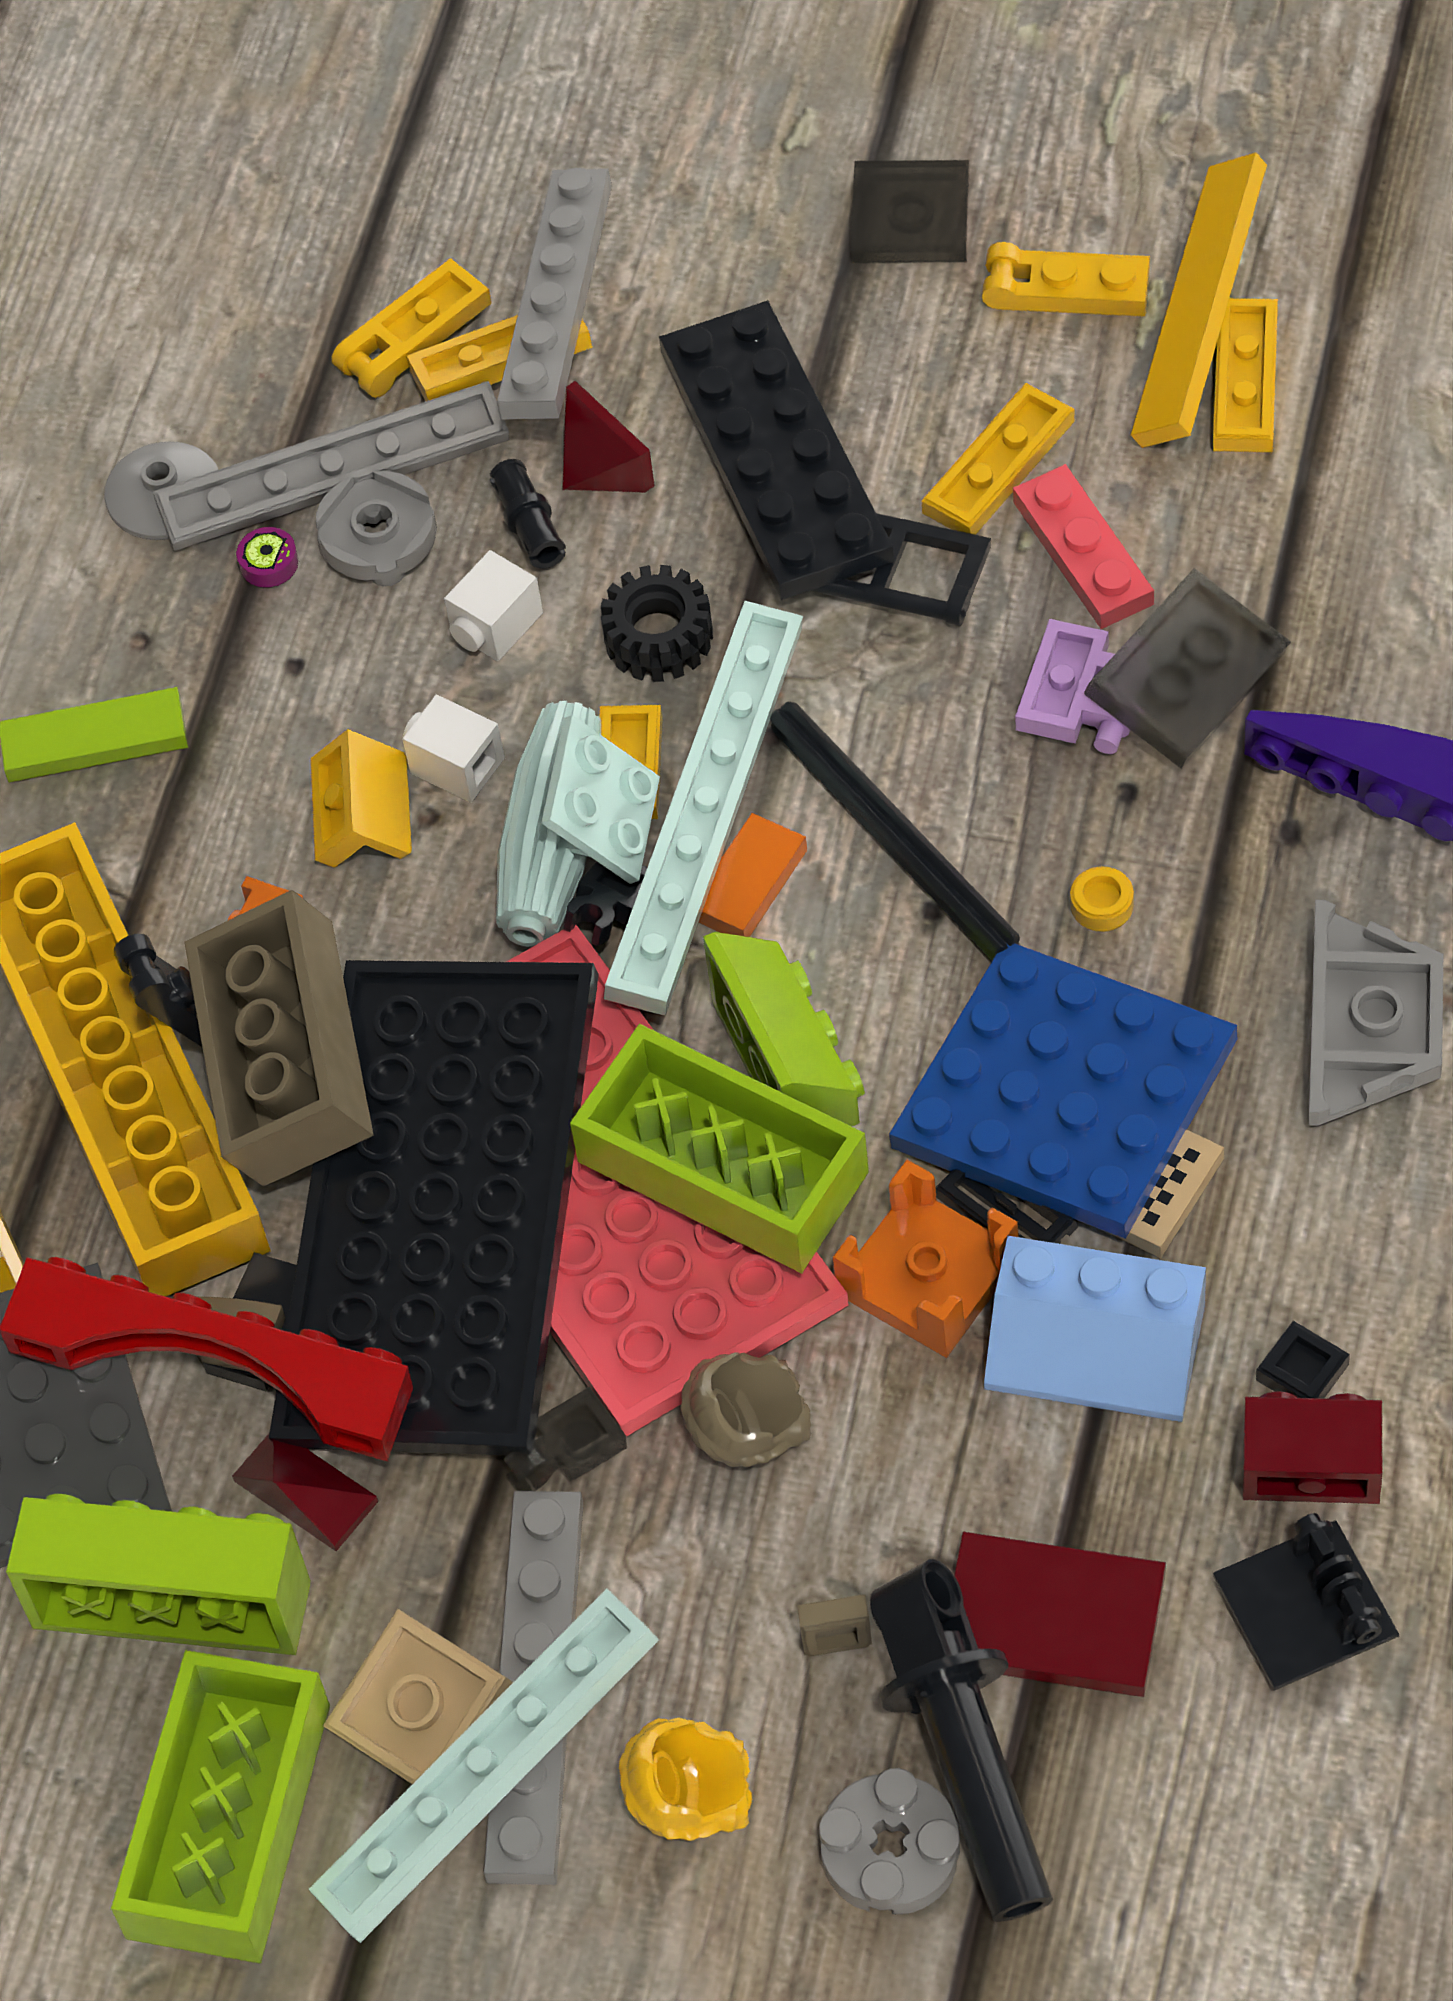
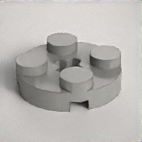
[316,471,437,586]
[819,1768,960,1915]

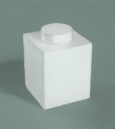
[444,550,543,662]
[402,694,505,803]

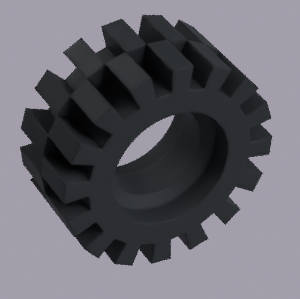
[600,565,713,682]

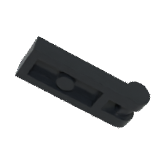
[114,934,203,1048]

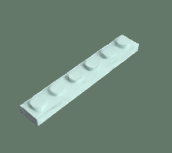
[309,1588,659,1943]

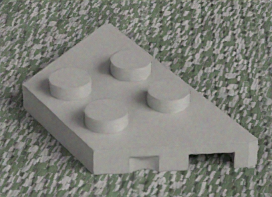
[1309,900,1444,1126]

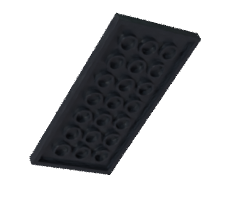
[269,960,599,1456]

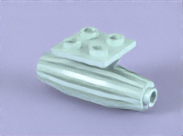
[496,701,660,947]

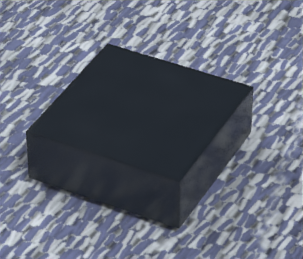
[1256,1321,1350,1399]

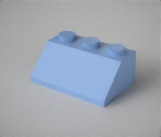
[984,1236,1206,1422]

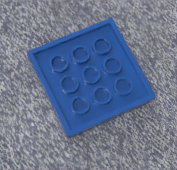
[889,943,1238,1239]

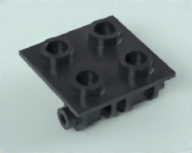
[1213,1513,1399,1691]

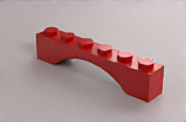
[0,1257,413,1462]

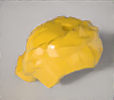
[619,1718,752,1841]

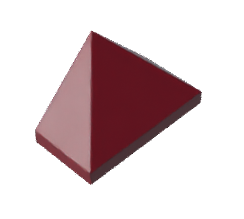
[562,381,655,493]
[232,1434,378,1551]

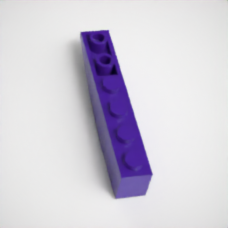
[1244,710,1453,841]

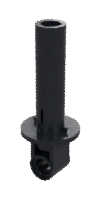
[870,1559,1053,1922]

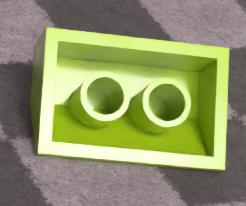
[703,932,865,1126]

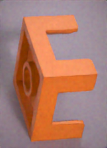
[833,1159,1018,1358]

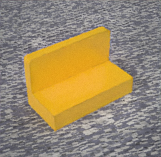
[311,729,412,868]

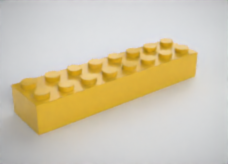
[0,822,271,1297]

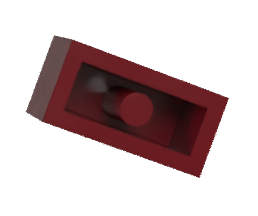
[1243,1391,1382,1504]

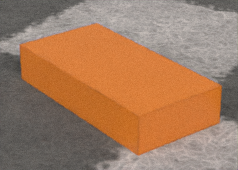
[698,813,807,937]

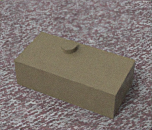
[184,890,374,1187]

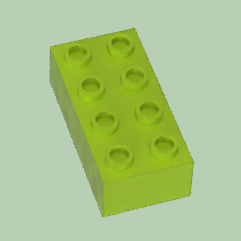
[570,1023,869,1273]
[6,1494,311,1655]
[111,1650,330,1964]

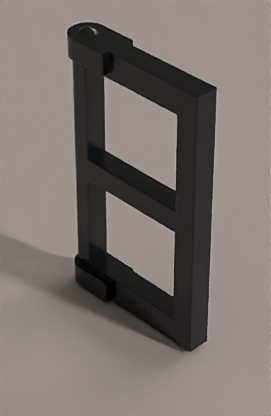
[810,513,991,626]

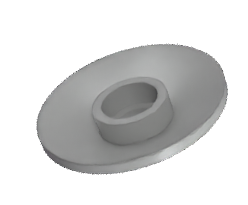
[104,442,219,540]

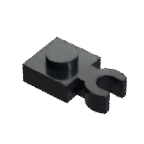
[563,862,648,946]

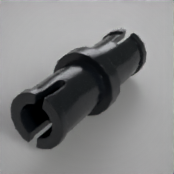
[489,459,566,569]

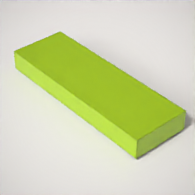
[0,687,189,782]

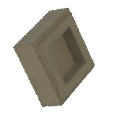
[797,1594,872,1657]

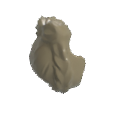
[681,1352,811,1467]

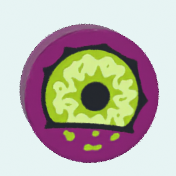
[236,527,299,588]

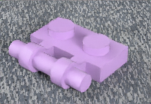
[1015,619,1150,754]

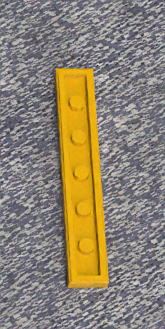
[1130,152,1267,448]

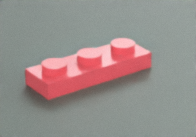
[1013,464,1154,629]

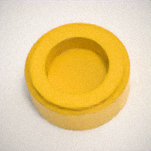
[1070,866,1134,932]

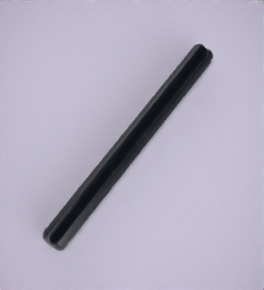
[770,701,1020,961]

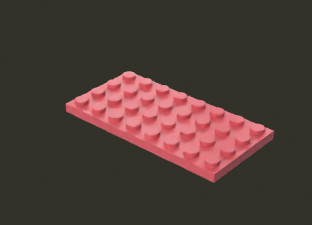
[506,925,849,1439]

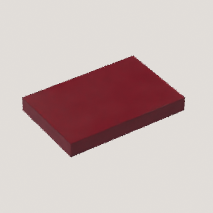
[954,1532,1166,1697]

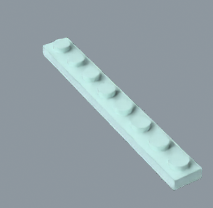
[604,601,803,1016]

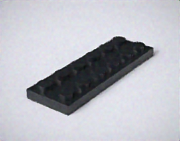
[659,300,894,600]

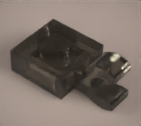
[504,1387,627,1491]

